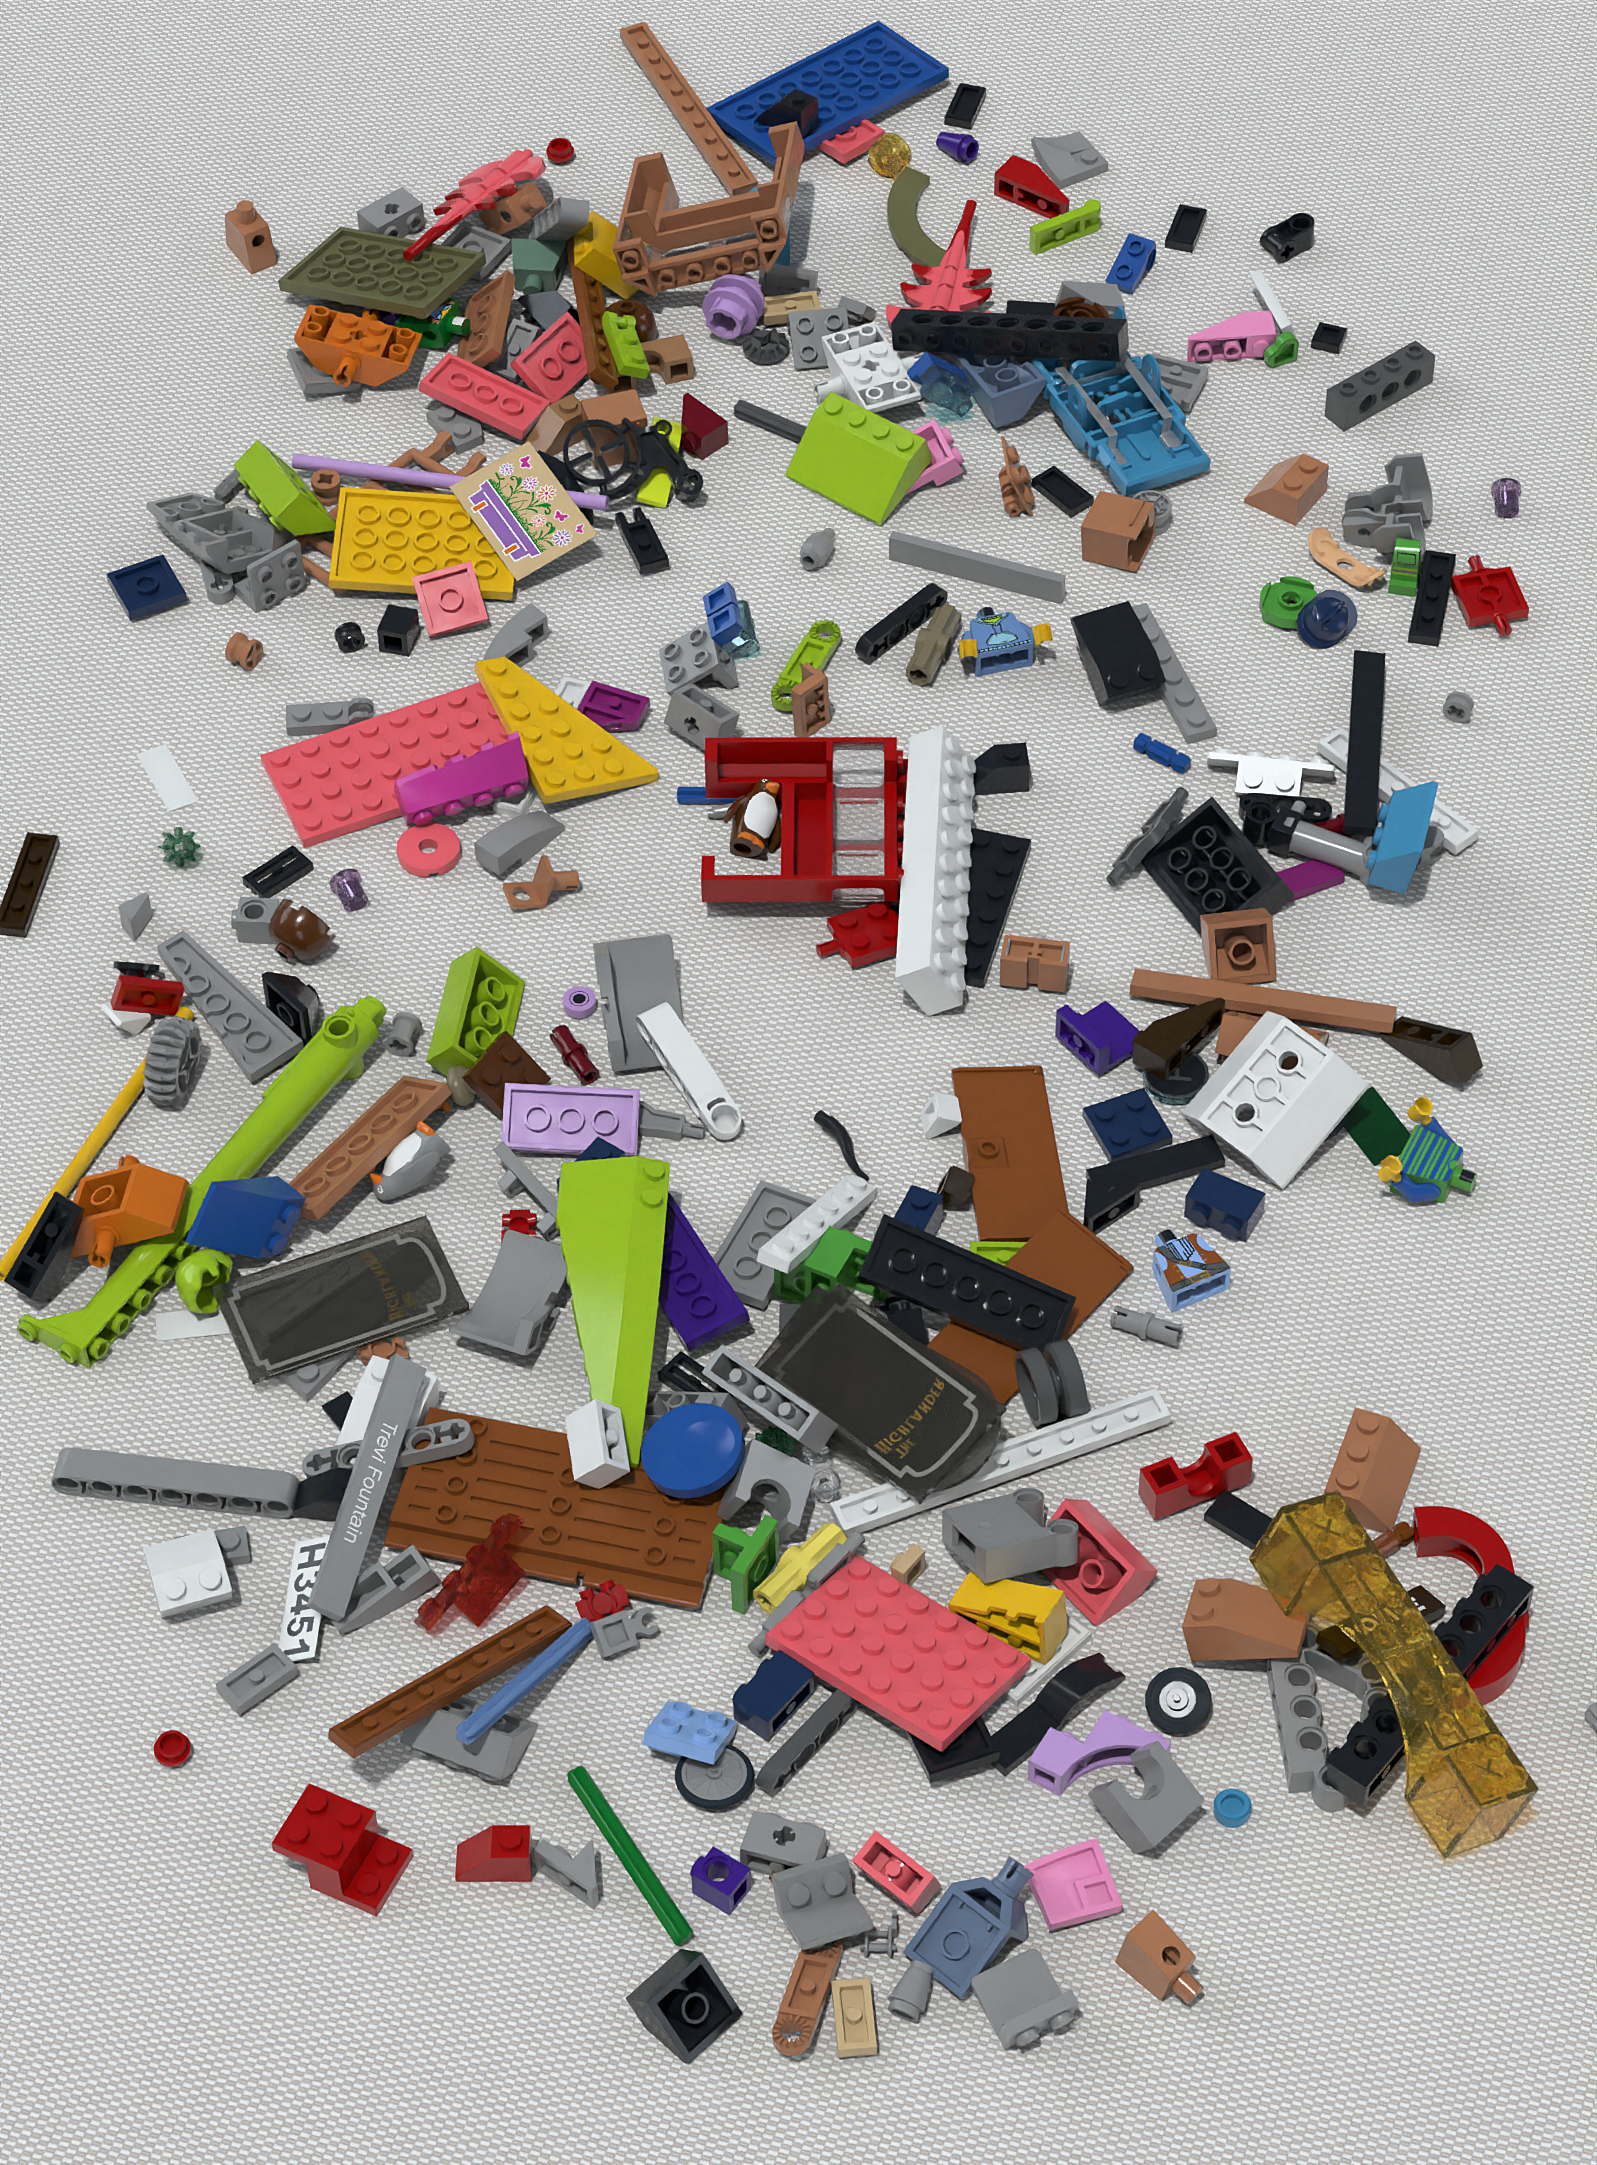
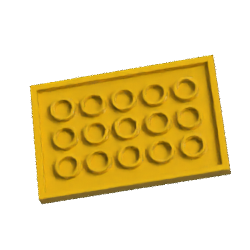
[329,487,515,601]

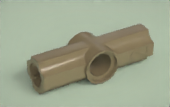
[906,604,962,686]

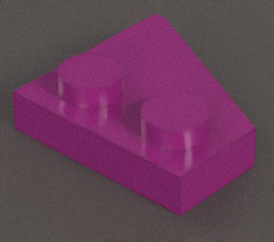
[577,681,651,732]

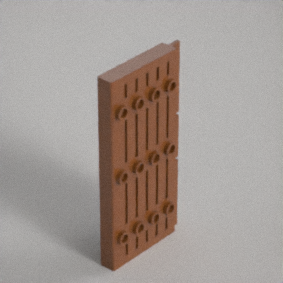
[384,1407,728,1609]

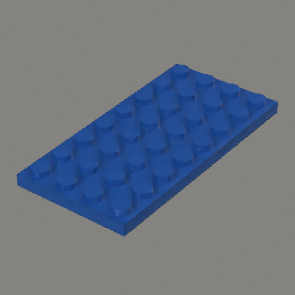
[706,21,949,166]

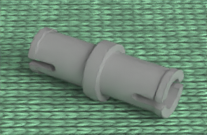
[1110,1305,1184,1346]

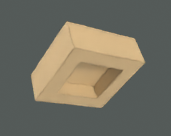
[890,1543,925,1586]

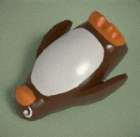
[723,779,781,857]

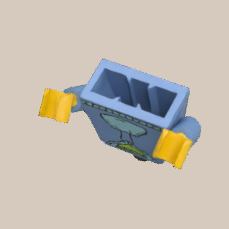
[957,607,1053,677]

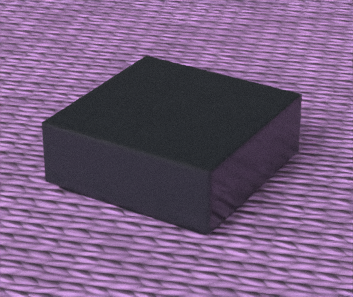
[1311,322,1348,355]

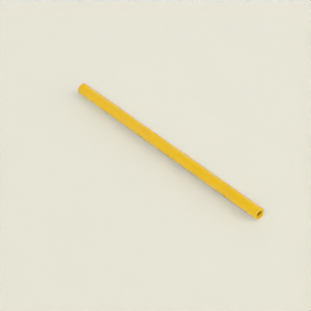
[0,1006,194,1281]

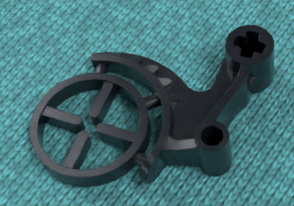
[563,417,703,502]

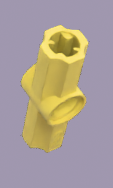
[753,1522,848,1615]

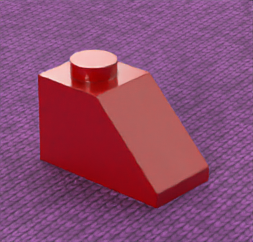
[455,1825,533,1882]

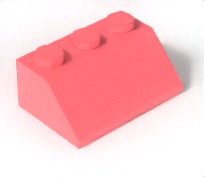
[1041,1498,1158,1626]

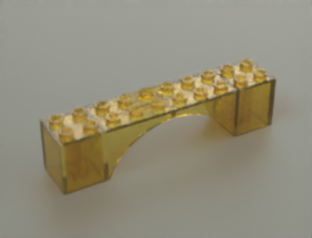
[1248,1490,1539,1859]

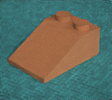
[1182,1578,1312,1661]

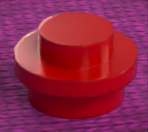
[546,138,574,163]
[154,1730,191,1767]

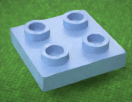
[643,1701,738,1765]

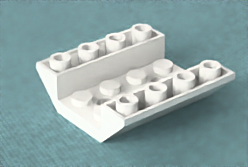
[1182,1011,1370,1190]

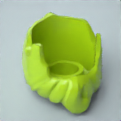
[175,1248,234,1314]

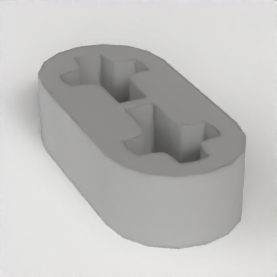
[200,559,235,605]

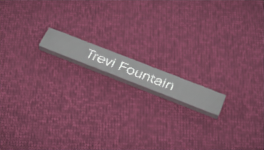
[307,1353,426,1622]

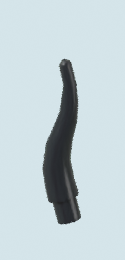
[813,1110,869,1182]

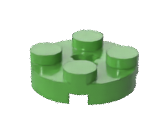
[1259,576,1320,631]

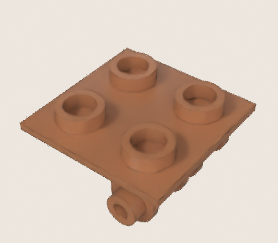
[998,436,1035,517]

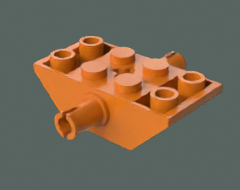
[294,304,423,387]
[70,1155,189,1268]

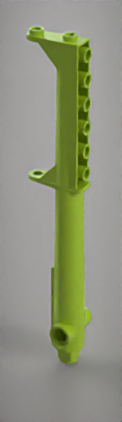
[17,996,387,1369]

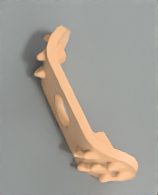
[1308,527,1387,588]

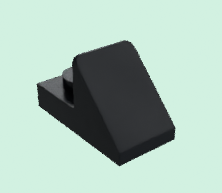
[1083,1177,1141,1235]

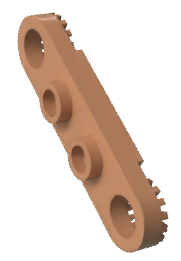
[772,1938,843,2056]

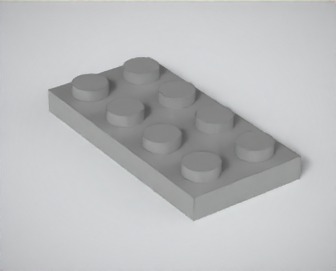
[713,1180,817,1310]

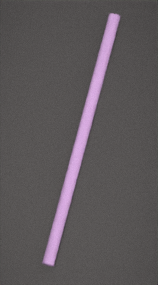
[292,454,609,511]

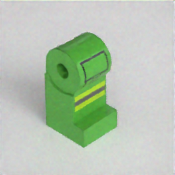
[1388,537,1422,597]

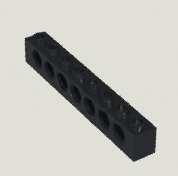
[891,309,1129,362]
[1325,1564,1534,1807]

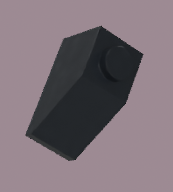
[757,89,819,139]
[973,742,1030,796]
[293,1467,352,1521]

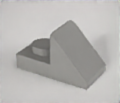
[534,1839,599,1910]

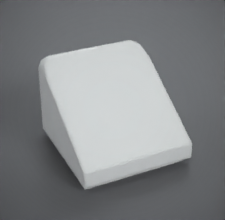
[101,1002,151,1035]
[920,1092,962,1139]

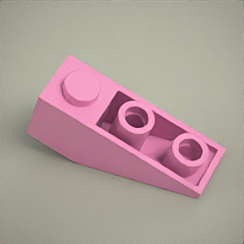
[1187,311,1276,362]

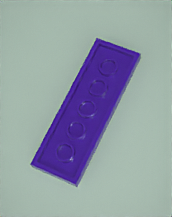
[658,1191,750,1352]

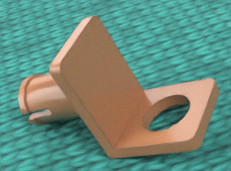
[502,855,580,909]

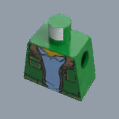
[395,298,471,348]

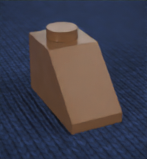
[526,394,583,456]

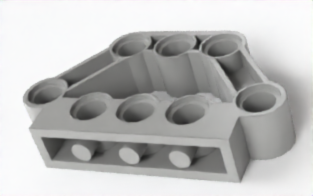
[1265,1622,1393,1812]

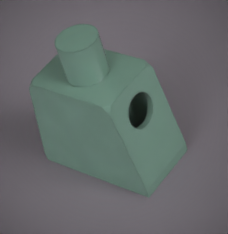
[512,238,568,295]

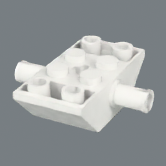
[813,322,924,413]

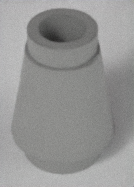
[888,1960,933,2022]

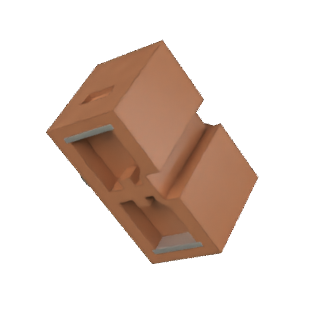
[1000,934,1070,992]

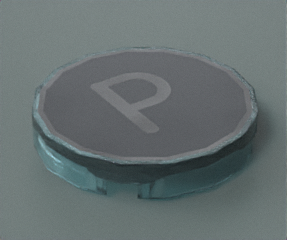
[1142,1052,1209,1106]

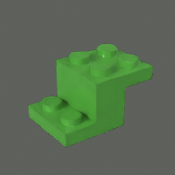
[774,1225,890,1304]

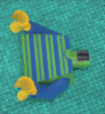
[1378,1096,1477,1203]

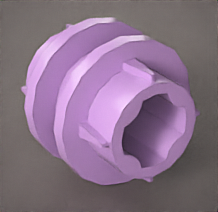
[702,273,765,340]

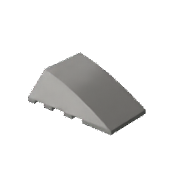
[146,492,292,574]

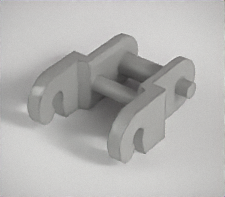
[859,1910,897,1957]

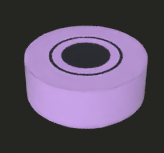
[563,986,596,1019]

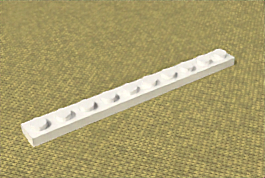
[830,1388,1171,1537]

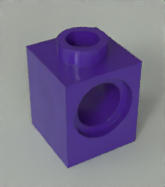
[690,1846,752,1916]

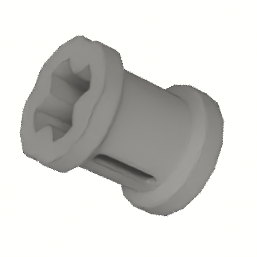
[384,1012,422,1057]

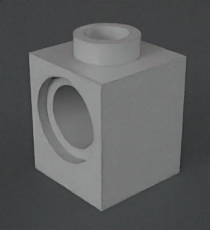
[231,897,280,945]

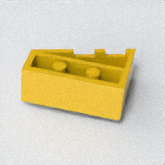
[948,1572,1068,1665]

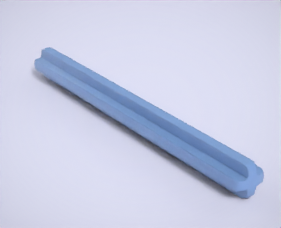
[455,1618,593,1745]

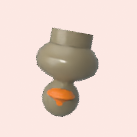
[438,1065,478,1112]

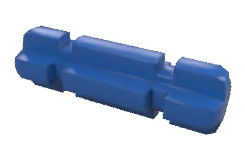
[1133,733,1191,773]

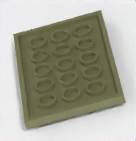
[278,227,486,319]

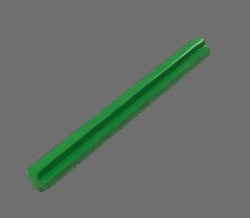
[567,1766,693,1946]

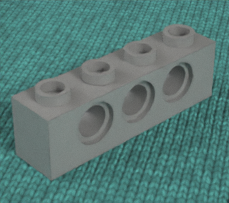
[702,1344,838,1454]

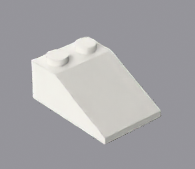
[336,1355,439,1482]

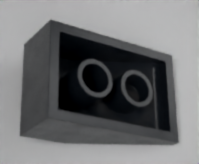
[1070,601,1166,707]

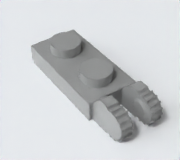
[286,697,374,736]

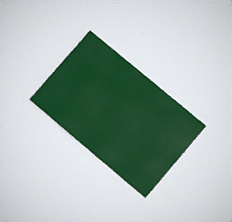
[1344,1086,1411,1166]

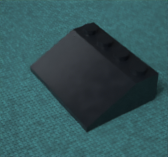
[1141,797,1295,937]

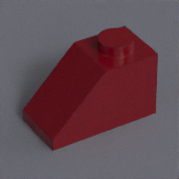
[681,393,728,460]

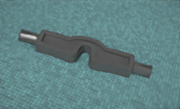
[1106,787,1189,886]

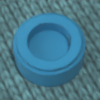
[1213,1788,1252,1828]

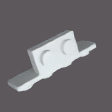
[1207,748,1335,796]

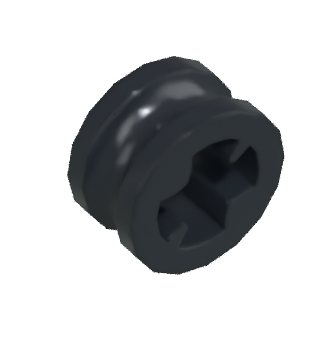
[334,622,365,653]

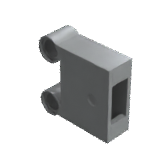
[942,1488,1078,1583]

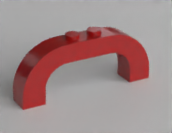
[1411,1506,1529,1712]

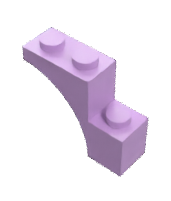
[1028,1710,1171,1796]

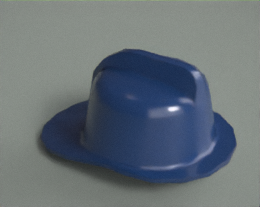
[1296,590,1358,649]

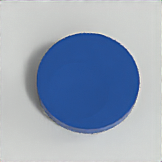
[641,1403,745,1498]

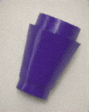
[936,132,979,162]

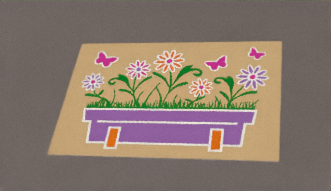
[449,441,598,581]

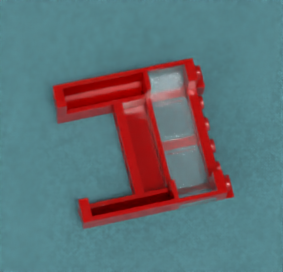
[701,737,908,902]

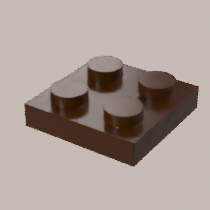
[462,1031,551,1121]

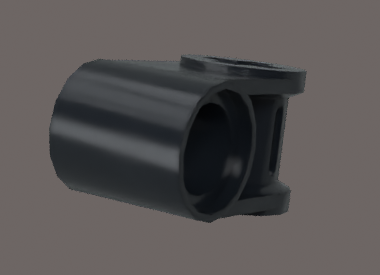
[1259,213,1315,263]

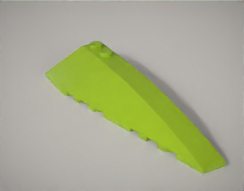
[555,1156,670,1468]

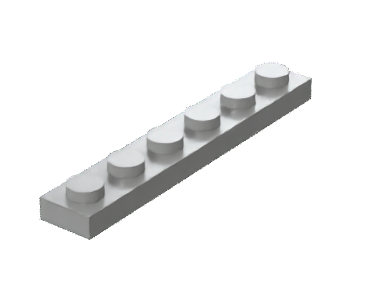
[1132,603,1217,744]

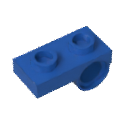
[1105,233,1156,295]

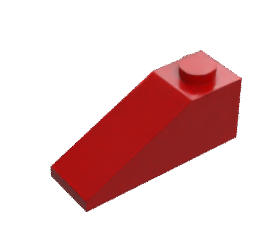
[994,155,1070,219]

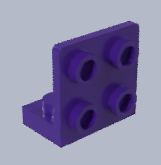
[1055,1001,1139,1076]

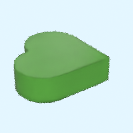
[1263,332,1299,367]

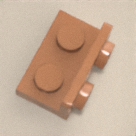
[791,663,830,737]

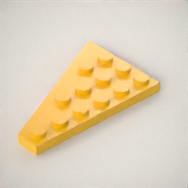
[474,656,659,804]

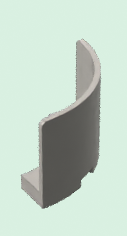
[593,934,684,1072]
[449,1230,571,1356]

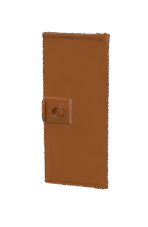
[951,1065,1069,1242]
[921,1207,1134,1415]

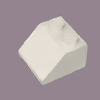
[142,1529,232,1618]

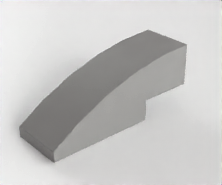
[483,603,549,668]
[474,810,565,876]
[329,1544,441,1634]

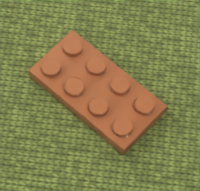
[456,270,516,368]

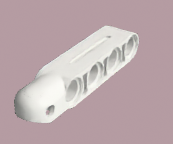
[635,1002,741,1140]

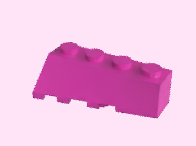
[394,731,529,826]

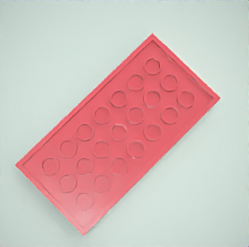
[260,682,509,848]

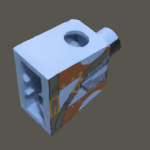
[1152,1229,1231,1313]

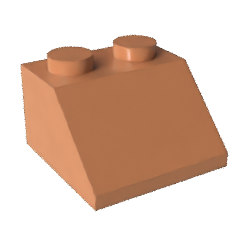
[1244,454,1329,526]
[1200,908,1277,984]

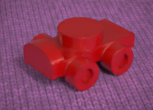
[501,1210,537,1244]
[575,1579,630,1622]

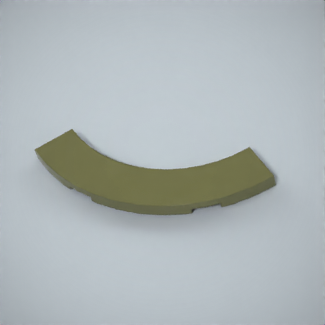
[887,166,946,267]

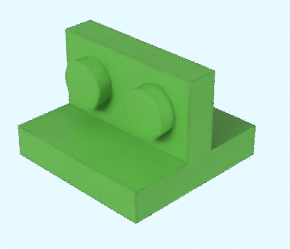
[712,1515,779,1615]

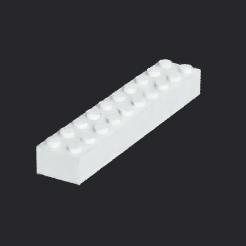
[895,725,976,1016]

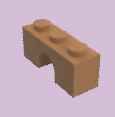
[605,334,694,394]

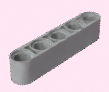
[528,197,590,241]

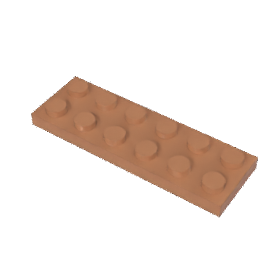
[289,1076,452,1220]

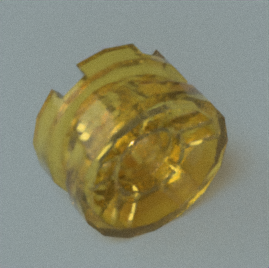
[867,133,912,179]

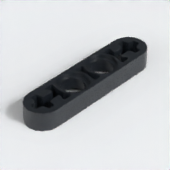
[855,583,948,663]

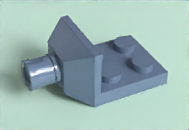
[903,1856,1034,2000]

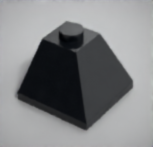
[262,972,320,1047]

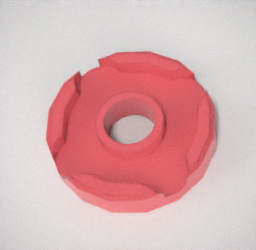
[396,823,460,877]

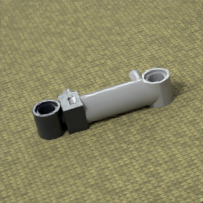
[1241,799,1379,888]

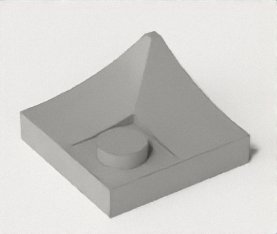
[1031,131,1108,189]

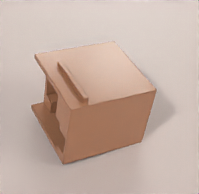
[581,389,648,469]
[1081,491,1155,572]

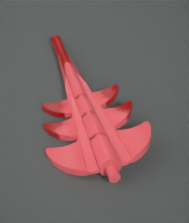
[403,149,546,261]
[886,200,992,354]

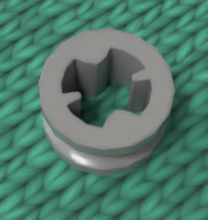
[1442,691,1474,723]

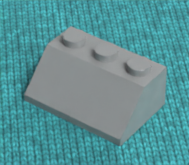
[400,1696,538,1781]

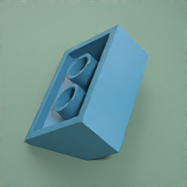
[1365,781,1439,894]

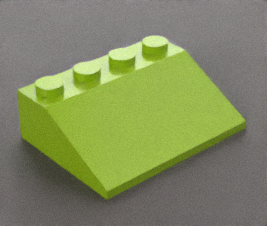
[785,392,933,526]

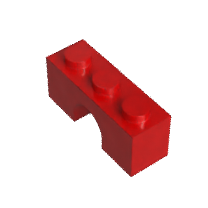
[1138,1432,1253,1520]

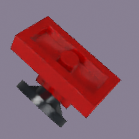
[110,961,185,1016]

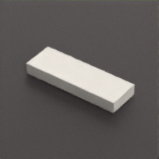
[1250,269,1298,340]
[1002,1613,1092,1707]

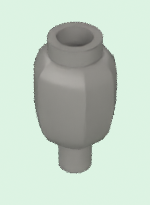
[800,528,835,569]

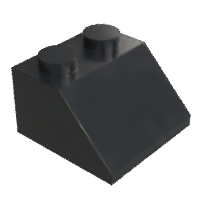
[625,1949,743,2064]

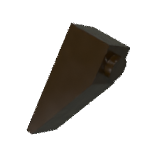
[1132,997,1226,1082]
[1380,1016,1483,1084]

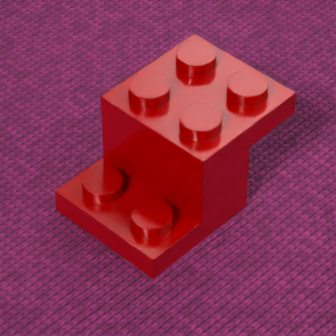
[272,1783,413,1917]

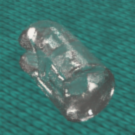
[801,1444,842,1507]

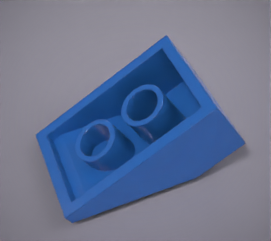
[185,1176,306,1258]

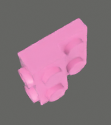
[906,419,965,494]

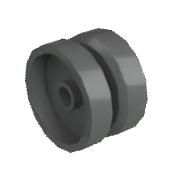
[1014,1339,1088,1427]

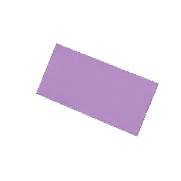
[501,1083,640,1157]

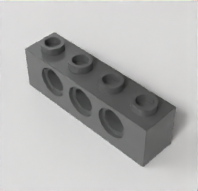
[1324,340,1436,432]

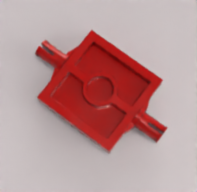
[1450,555,1529,636]
[816,900,899,968]

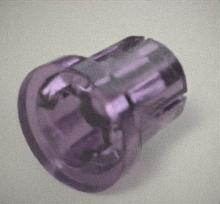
[1491,478,1522,519]
[329,869,368,912]

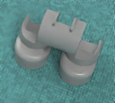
[1342,453,1433,562]

